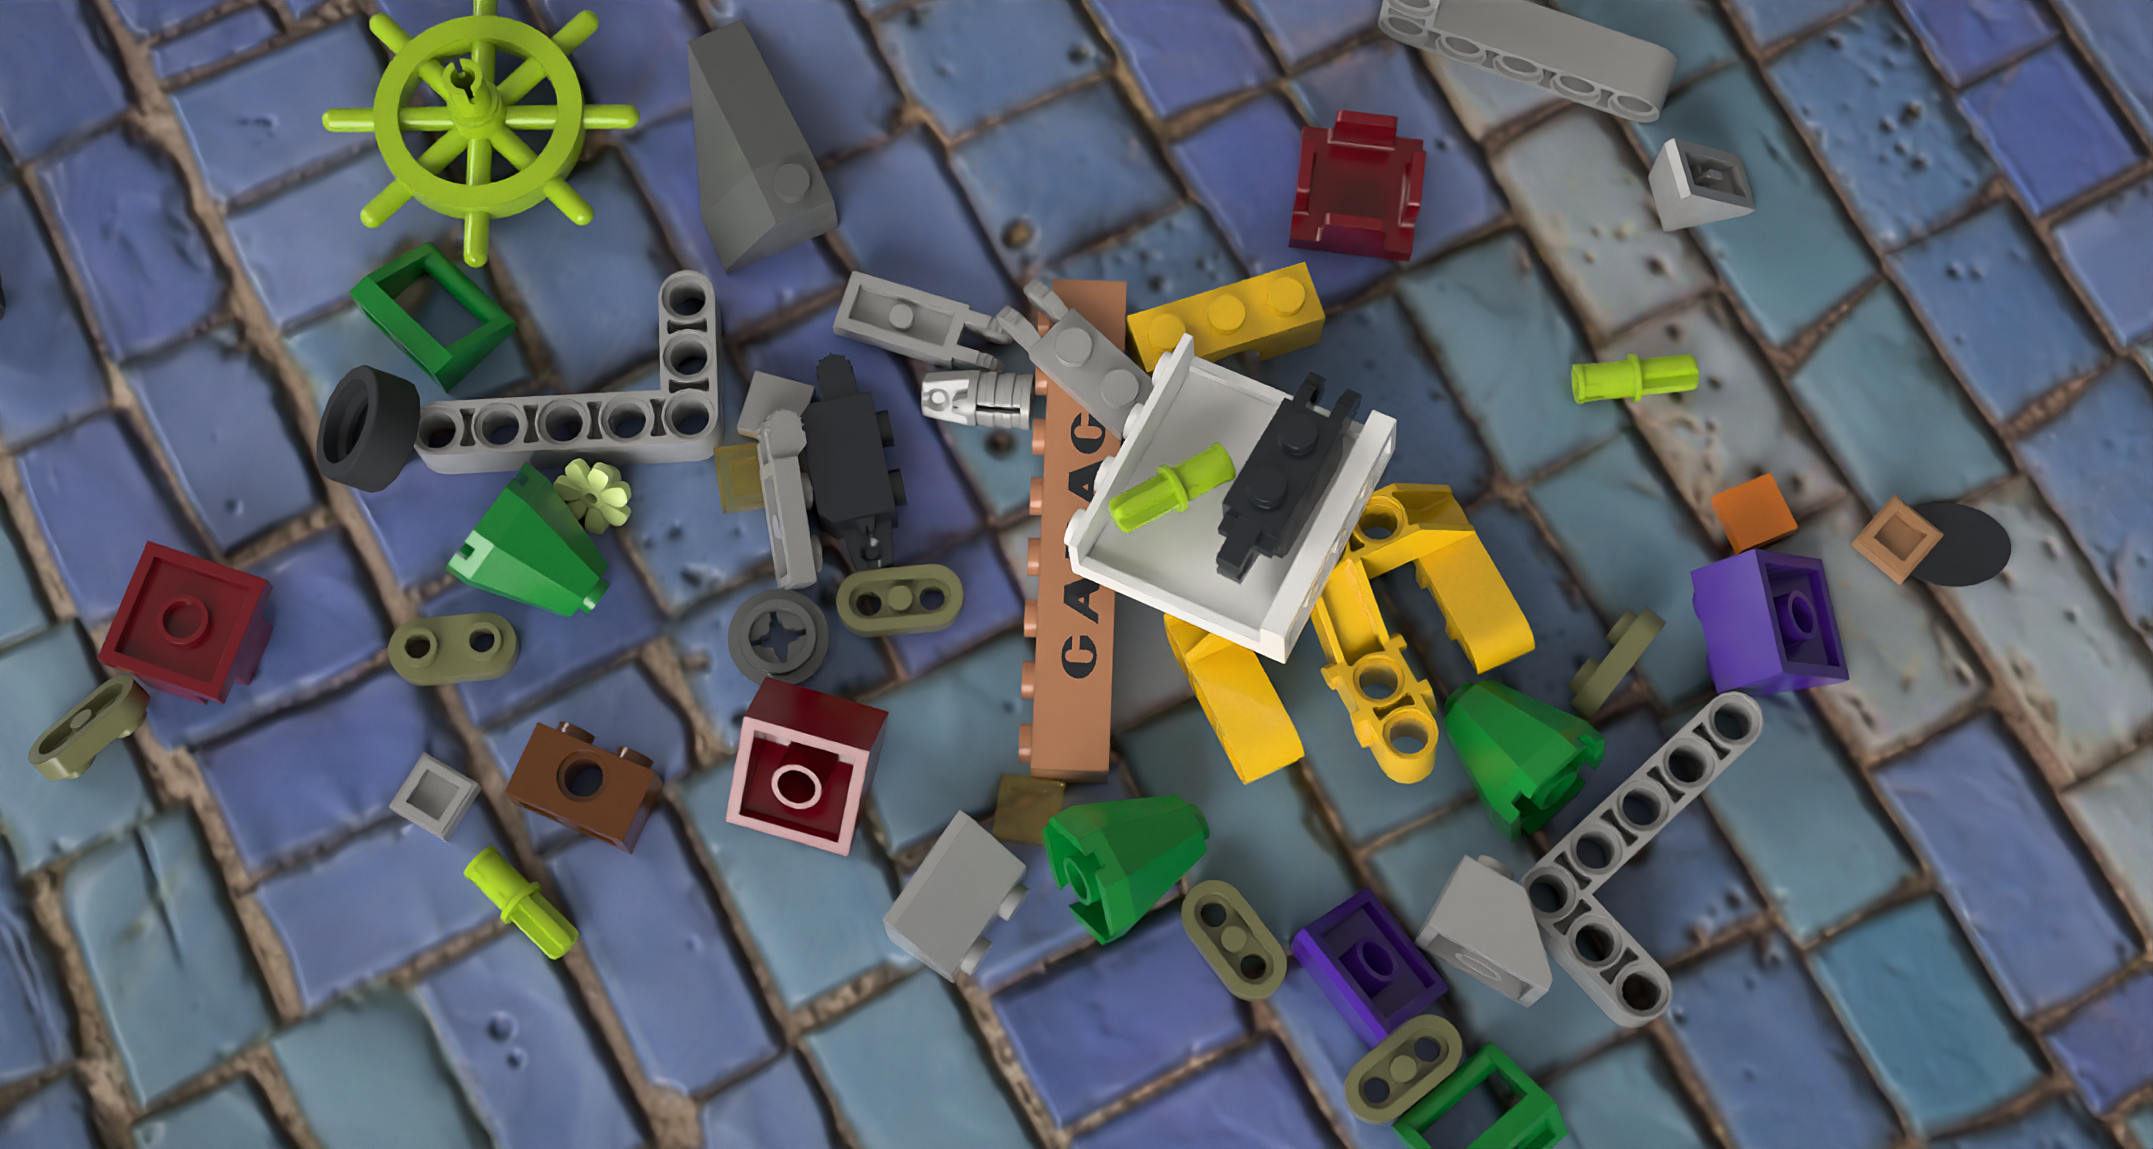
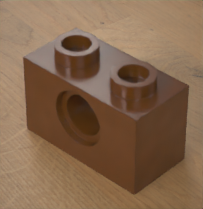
[504,721,664,854]

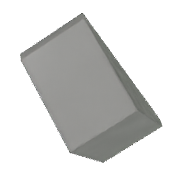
[1648,138,1757,232]

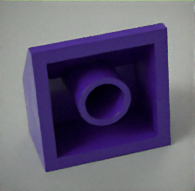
[1690,549,1850,697]

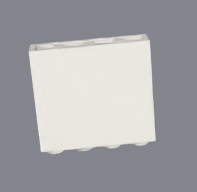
[1064,333,1397,664]

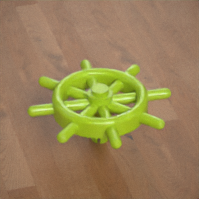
[322,0,640,268]

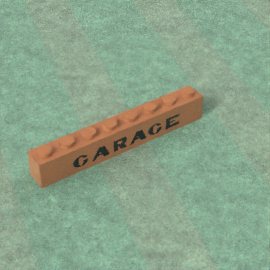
[1018,278,1127,784]

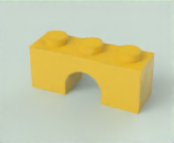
[1125,262,1326,378]

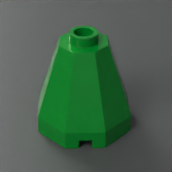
[445,462,611,618]
[1443,679,1605,843]
[1041,794,1210,946]

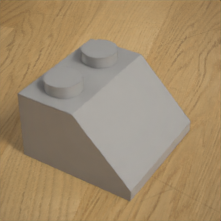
[883,810,1030,983]
[1413,855,1554,1009]

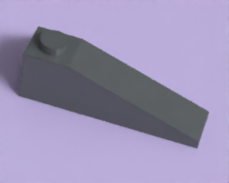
[687,19,839,275]

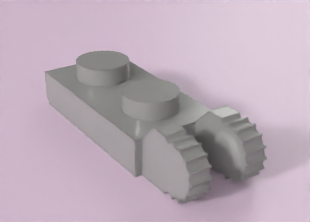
[833,271,1013,373]
[996,279,1154,441]
[755,408,823,591]

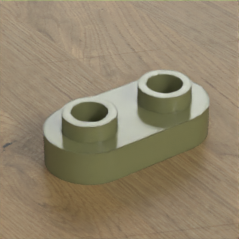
[836,564,964,637]
[1567,606,1667,720]
[388,612,520,686]
[28,674,150,781]
[1180,880,1287,1001]
[1343,1014,1462,1125]

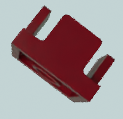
[1288,110,1426,262]
[97,541,273,705]

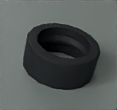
[316,365,421,493]

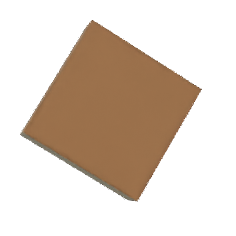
[1851,494,1944,585]

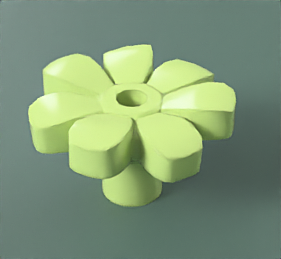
[553,458,632,534]

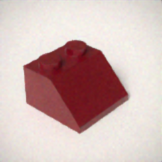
[725,677,889,856]

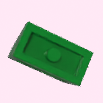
[349,242,517,394]
[1390,1041,1568,1149]

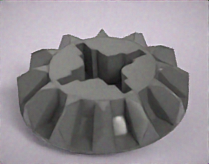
[728,589,830,686]

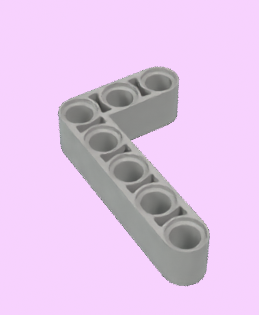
[1378,0,1678,122]
[414,270,725,474]
[1518,691,1764,1028]

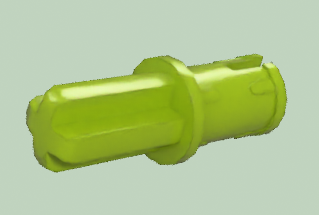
[1571,353,1699,404]
[1108,442,1236,533]
[463,845,579,960]

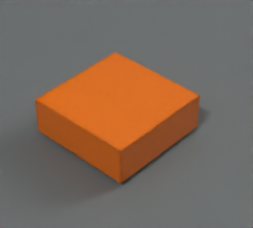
[1710,472,1798,555]

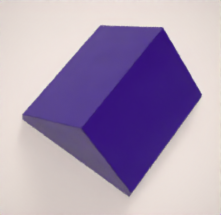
[1289,887,1450,1052]

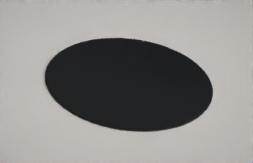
[1909,502,2011,587]

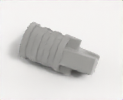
[921,370,1035,430]

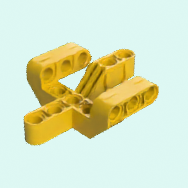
[1163,483,1535,785]

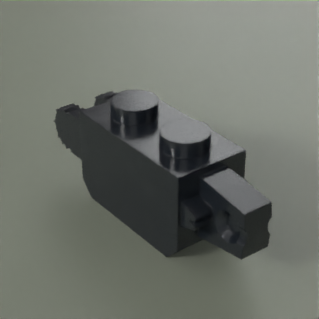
[800,352,907,572]
[1216,372,1363,584]

